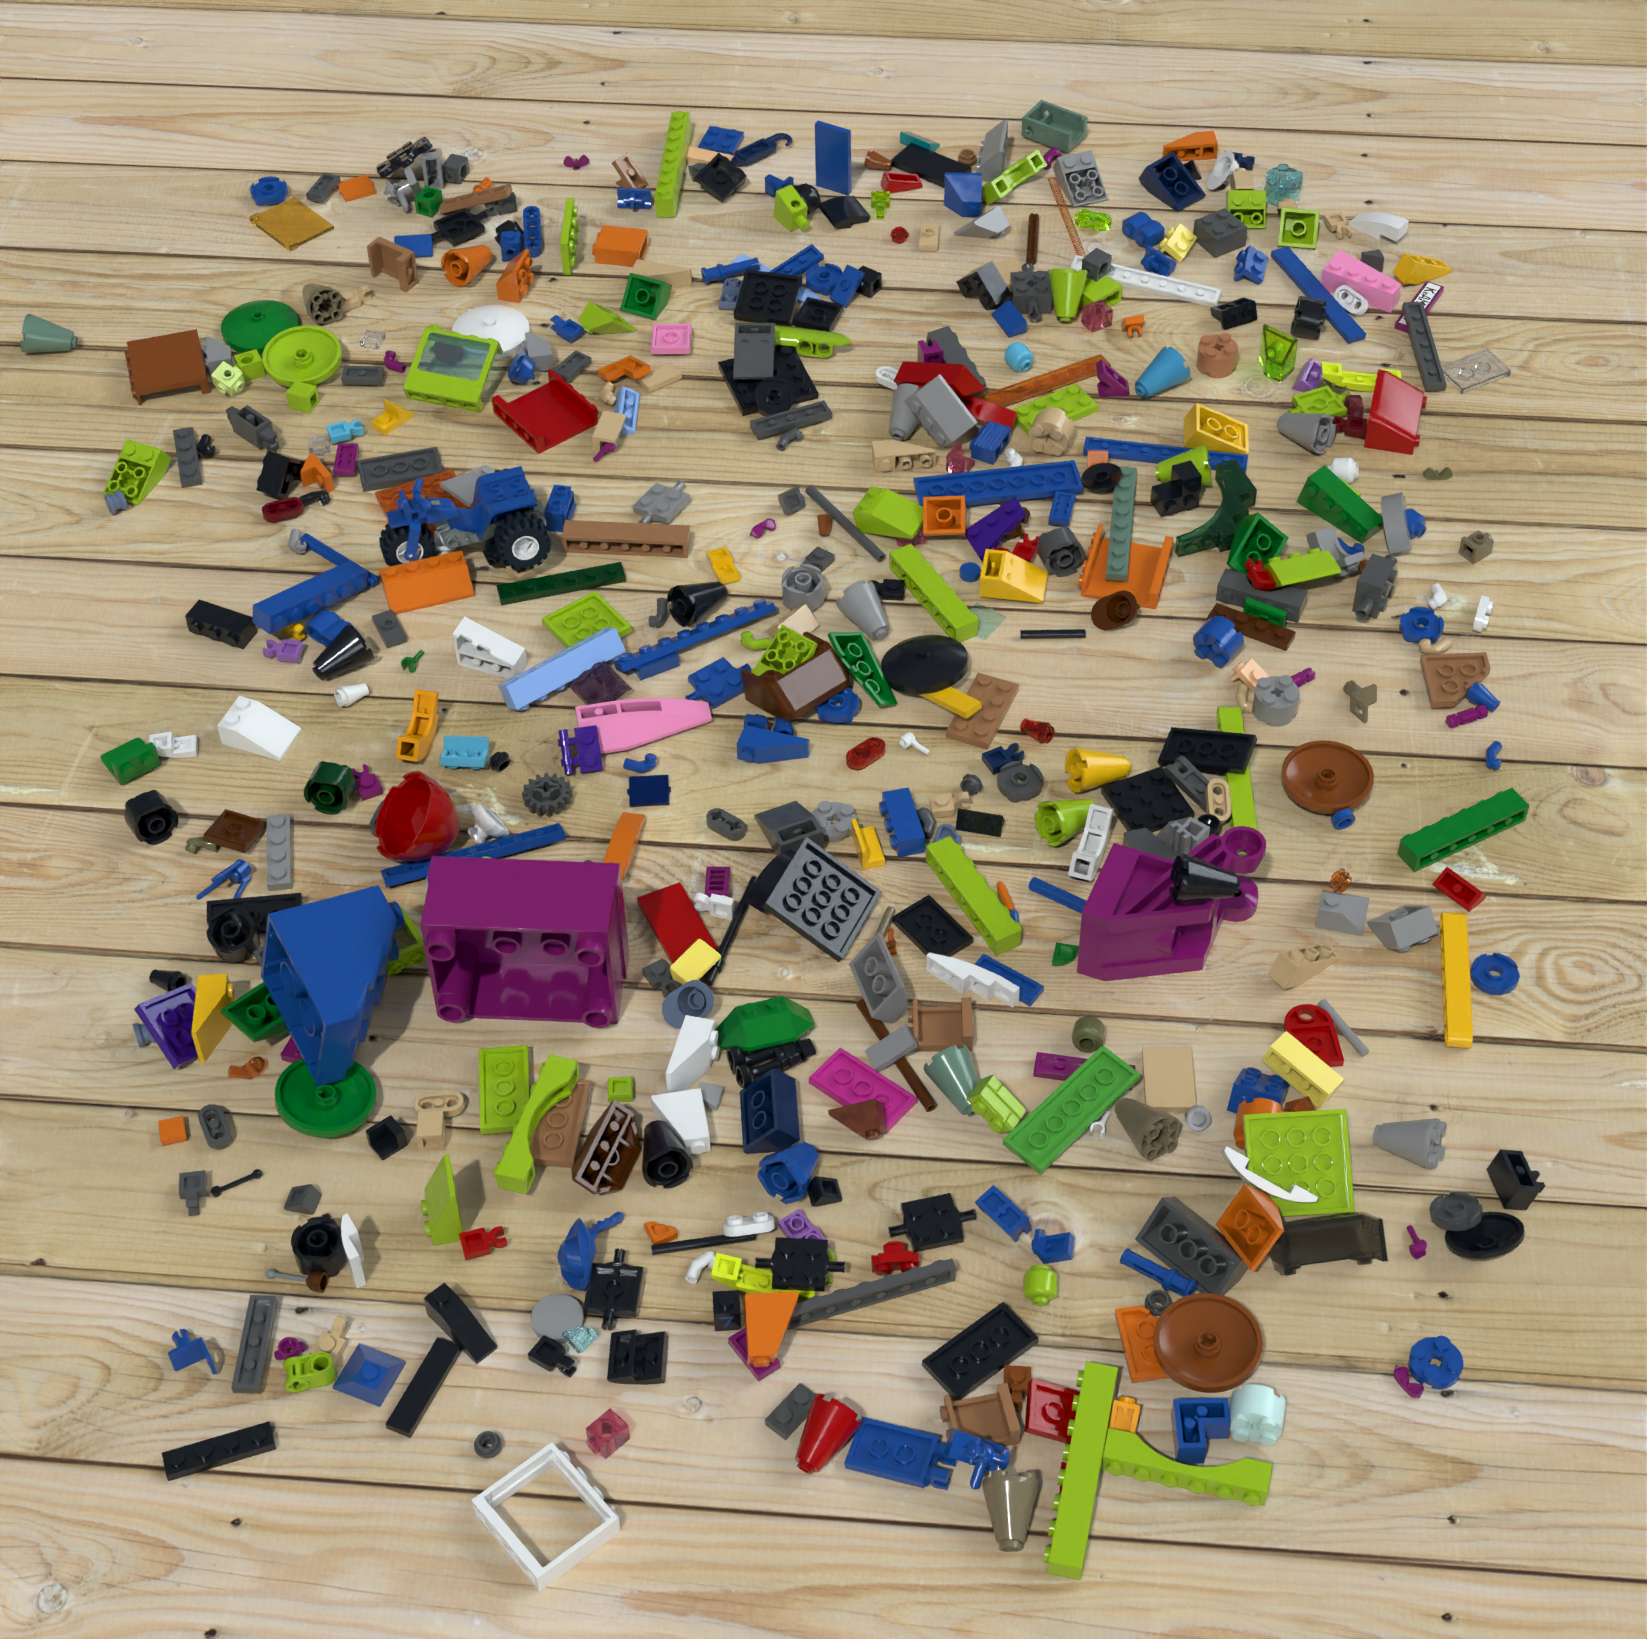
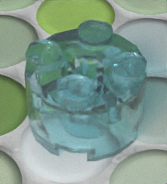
[1264,164,1303,206]

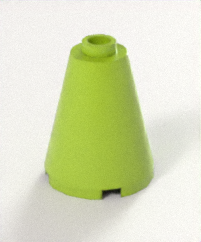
[1048,268,1087,322]
[1155,445,1212,486]
[1034,799,1096,847]

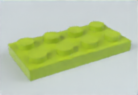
[560,198,580,275]
[1012,383,1099,435]
[479,1045,530,1135]

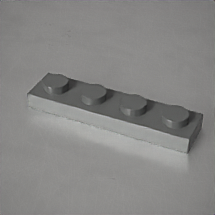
[750,400,832,439]
[173,427,203,488]
[231,1295,278,1394]

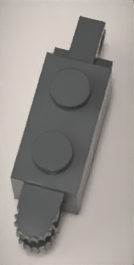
[226,405,279,451]

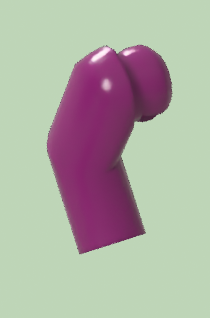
[1043,147,1062,170]

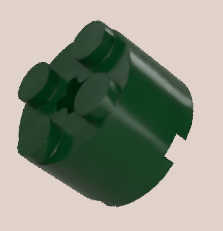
[304,761,356,815]

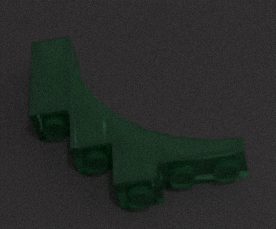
[1175,459,1257,557]

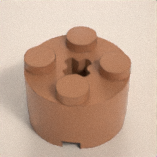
[1196,333,1238,378]

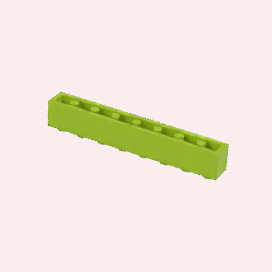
[654,111,692,218]
[1043,1361,1118,1580]

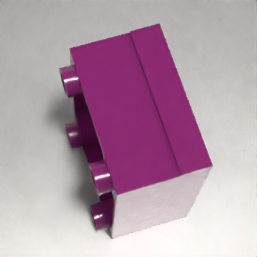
[420,856,630,1028]

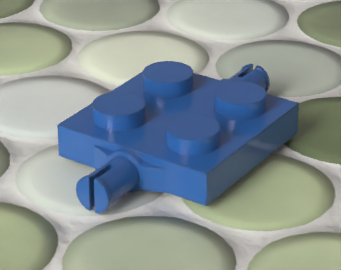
[685,657,751,709]

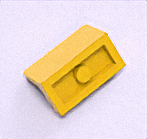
[851,818,885,870]

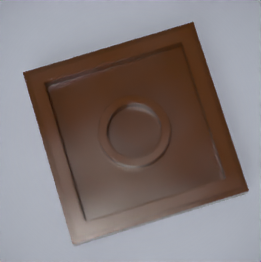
[204,809,267,853]

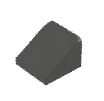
[1360,249,1384,272]
[284,1184,322,1215]

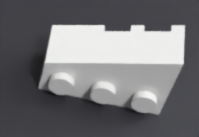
[453,616,527,679]

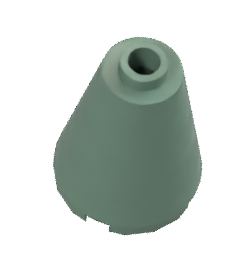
[21,314,78,353]
[924,1044,978,1116]

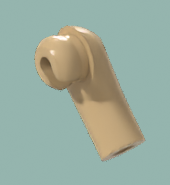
[599,382,617,406]
[1419,638,1452,654]

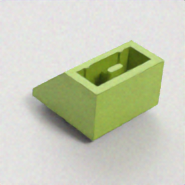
[1226,190,1266,229]

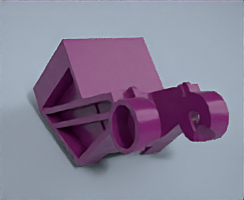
[1077,826,1266,981]

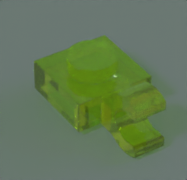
[871,191,890,219]

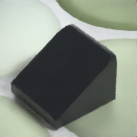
[1184,160,1202,180]
[807,1176,843,1207]

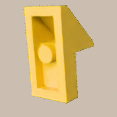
[370,399,414,436]

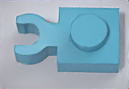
[326,419,364,444]

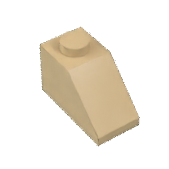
[1230,168,1254,190]

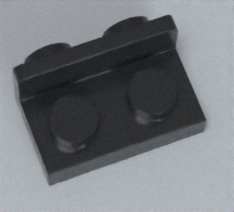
[1210,298,1258,330]

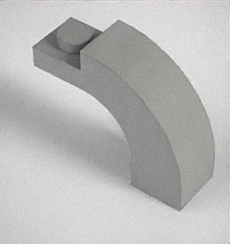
[1381,492,1412,554]
[1306,525,1365,577]

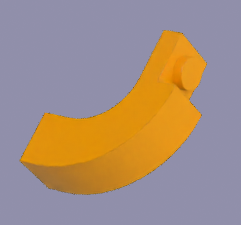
[396,689,439,762]

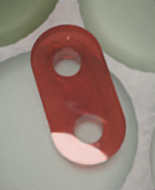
[846,737,885,771]

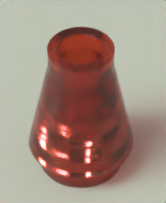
[1020,718,1055,744]

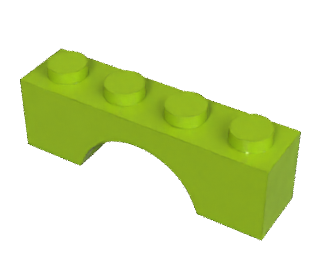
[982,149,1047,205]

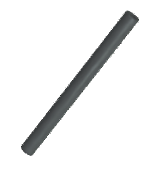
[805,485,886,562]

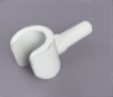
[899,732,930,755]
[1090,1110,1111,1139]

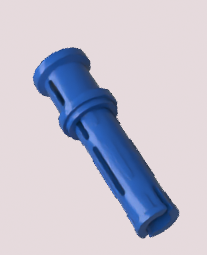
[701,257,760,285]
[1120,1248,1198,1297]

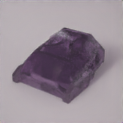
[569,660,632,705]

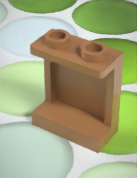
[367,237,419,293]
[908,997,973,1052]
[940,1383,1021,1447]

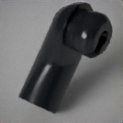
[197,434,215,457]
[299,490,331,506]

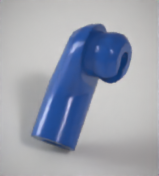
[1337,538,1364,555]
[1485,741,1502,771]
[623,753,657,773]

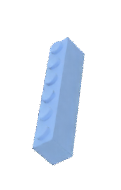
[498,627,625,711]

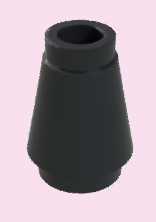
[149,969,187,992]

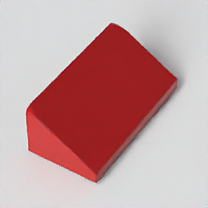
[1432,867,1486,912]

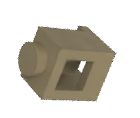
[1458,530,1494,564]

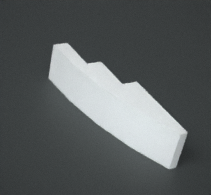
[926,953,1020,1008]

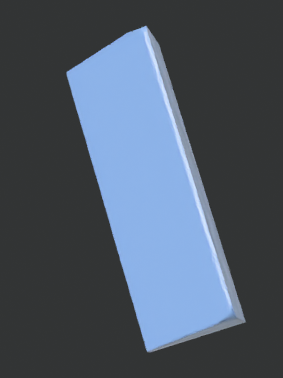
[614,386,640,435]

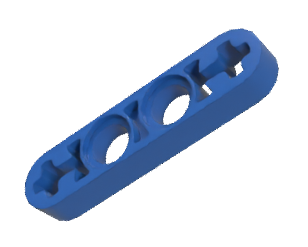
[523,206,542,258]

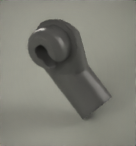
[916,807,936,839]

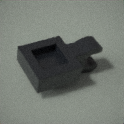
[528,1335,577,1378]

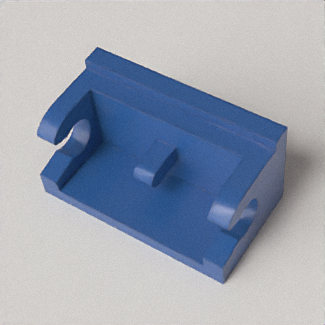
[975,1185,1032,1242]

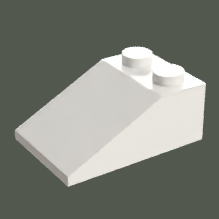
[217,696,302,761]
[666,1015,719,1093]

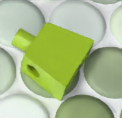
[773,185,810,231]

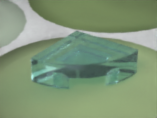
[561,1326,599,1354]

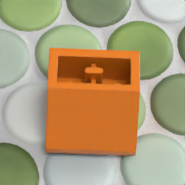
[496,249,534,303]

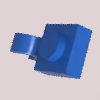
[550,315,584,343]

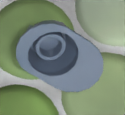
[662,980,714,1029]

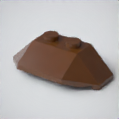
[571,1100,641,1194]

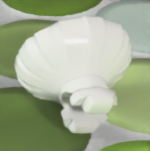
[468,804,509,844]

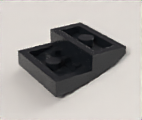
[819,196,870,228]
[607,1329,668,1385]

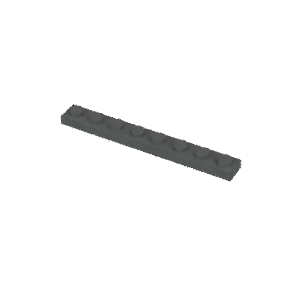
[787,1258,956,1330]

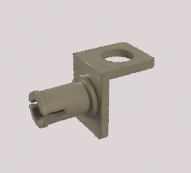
[1343,680,1377,723]

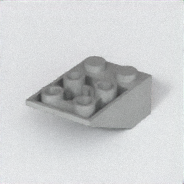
[1053,150,1108,208]

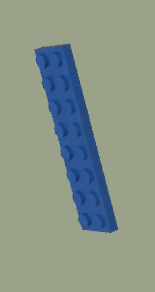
[913,460,1083,507]

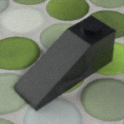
[424,1282,497,1364]

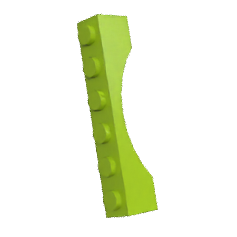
[494,1054,580,1195]
[1101,1428,1273,1506]

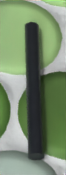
[651,1234,755,1255]

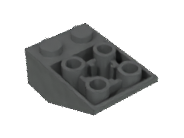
[733,323,776,380]
[754,801,824,856]

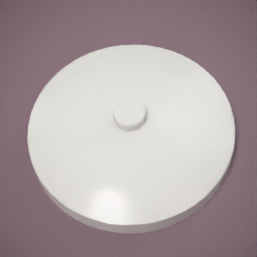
[452,305,530,360]

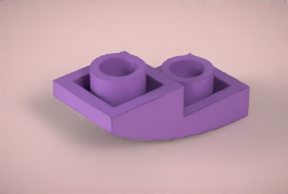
[777,1208,830,1248]

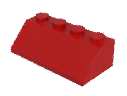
[894,361,984,396]

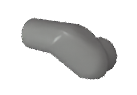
[288,529,307,554]

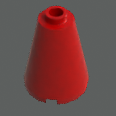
[795,1393,863,1474]

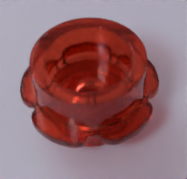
[890,227,909,244]

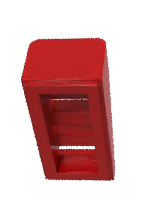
[881,172,923,193]

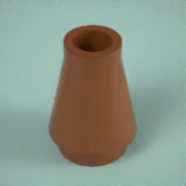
[864,151,892,171]

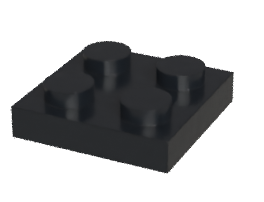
[793,297,843,332]

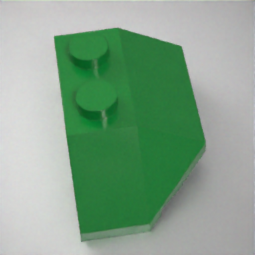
[715,996,815,1051]

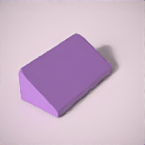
[1292,357,1323,392]

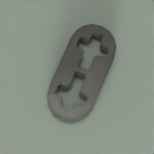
[706,808,745,841]

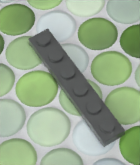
[1402,302,1447,391]

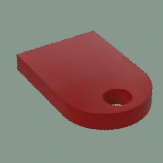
[1283,1004,1344,1067]

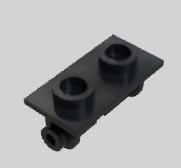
[955,808,1004,837]

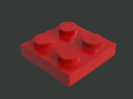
[1024,1378,1080,1444]

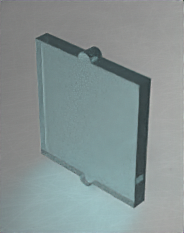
[970,603,1006,640]

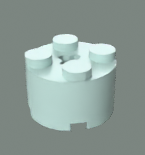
[1229,1384,1286,1446]

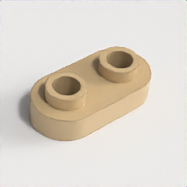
[1205,778,1232,824]
[414,1091,465,1117]

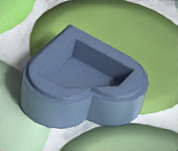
[933,824,961,846]

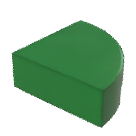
[1052,942,1079,966]

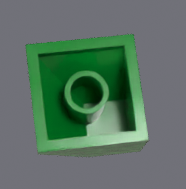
[620,273,673,320]

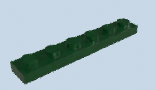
[497,562,626,606]

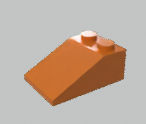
[1215,1184,1284,1272]

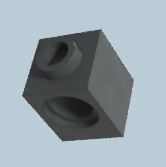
[442,154,470,185]
[1082,248,1112,282]

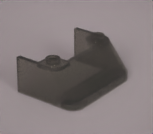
[1269,1212,1388,1275]

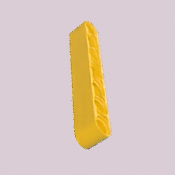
[1440,912,1473,1049]

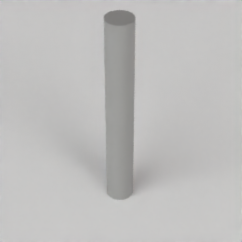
[1318,999,1369,1057]

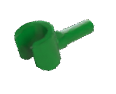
[401,650,424,673]

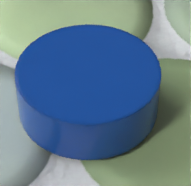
[959,562,981,582]
[1331,809,1355,830]

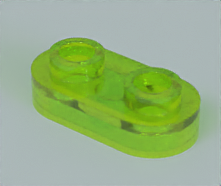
[1075,209,1112,231]

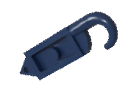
[731,133,792,166]

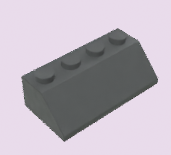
[1135,1197,1248,1296]

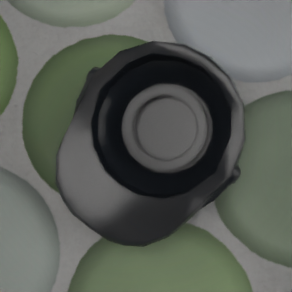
[793,183,820,214]

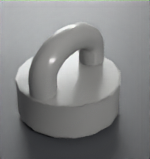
[1184,1105,1211,1131]

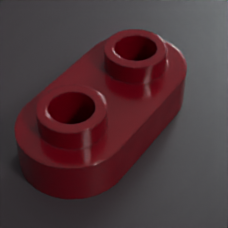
[262,497,304,522]

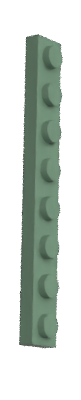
[1106,466,1137,582]

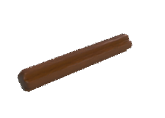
[1026,213,1039,265]

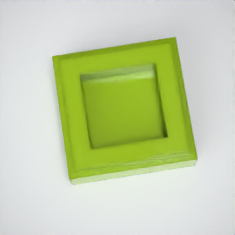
[608,1076,633,1103]

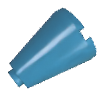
[1135,347,1190,398]

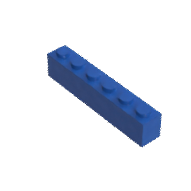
[252,560,368,634]

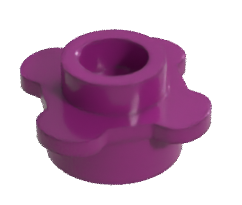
[274,1337,306,1361]

